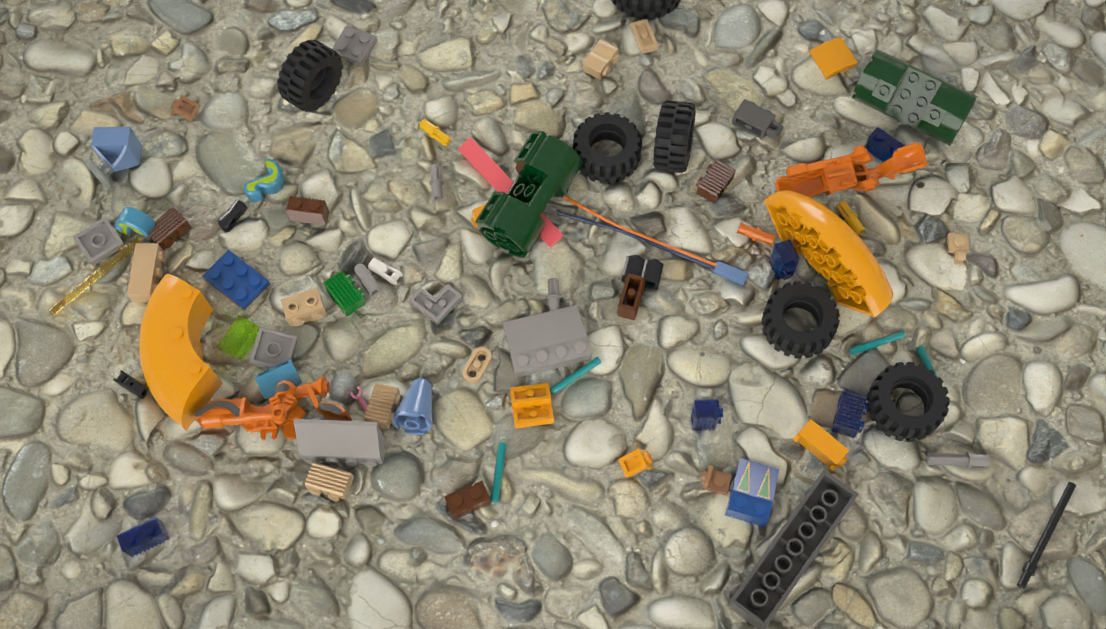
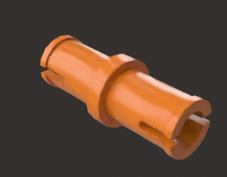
[737,222,776,246]

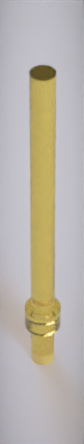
[48,236,142,316]

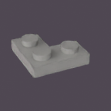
[408,284,463,325]

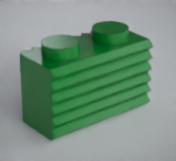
[323,271,366,317]

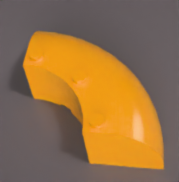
[764,190,893,317]
[139,274,223,430]

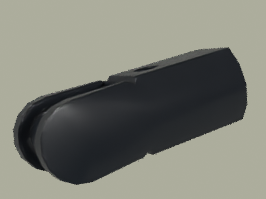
[218,199,247,232]
[113,370,149,399]

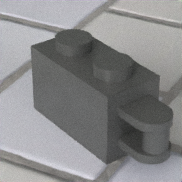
[732,99,783,140]

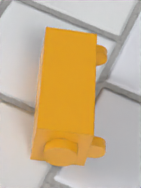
[793,419,849,472]

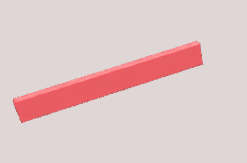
[458,137,564,248]

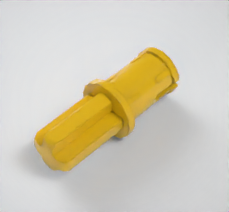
[419,118,451,146]
[836,201,866,235]

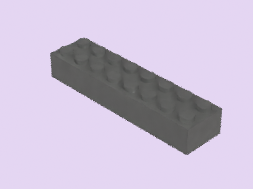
[727,470,859,629]

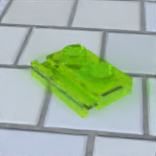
[217,316,260,361]

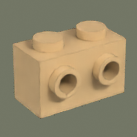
[280,288,327,327]

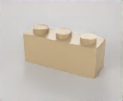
[127,243,165,302]

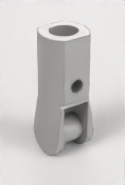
[354,264,380,297]

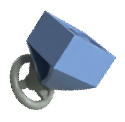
[85,127,142,189]

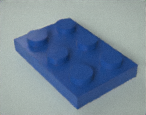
[202,250,270,311]

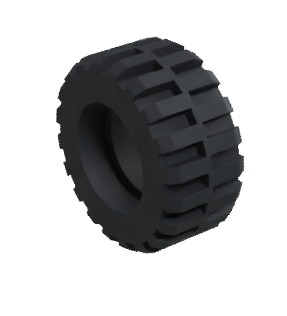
[277,40,343,112]
[653,100,696,173]
[573,112,642,184]
[761,281,840,359]
[867,362,950,442]

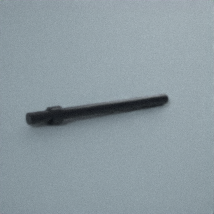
[1017,482,1076,589]

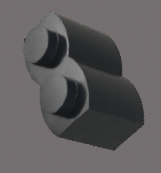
[621,255,664,289]

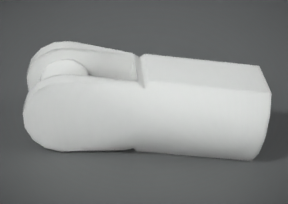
[368,258,403,285]

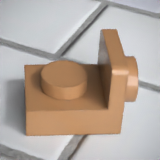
[170,95,201,122]
[700,465,732,496]

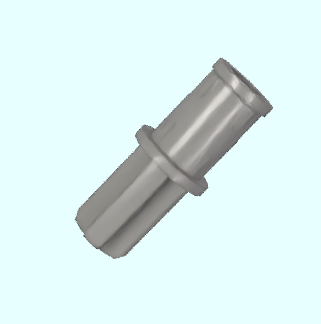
[429,164,444,201]
[546,278,561,311]

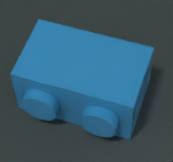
[255,359,302,400]

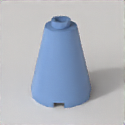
[392,378,432,435]

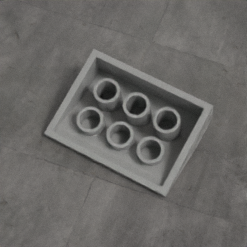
[502,305,592,378]
[294,419,386,466]

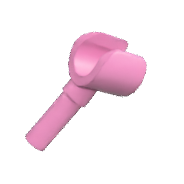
[350,386,368,412]

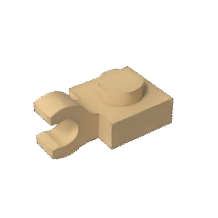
[947,233,969,265]

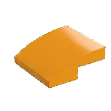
[809,37,858,80]
[510,382,554,429]

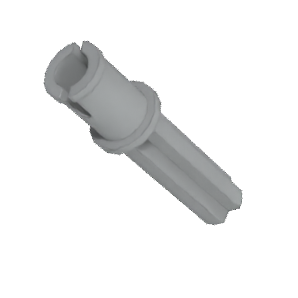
[926,452,990,468]

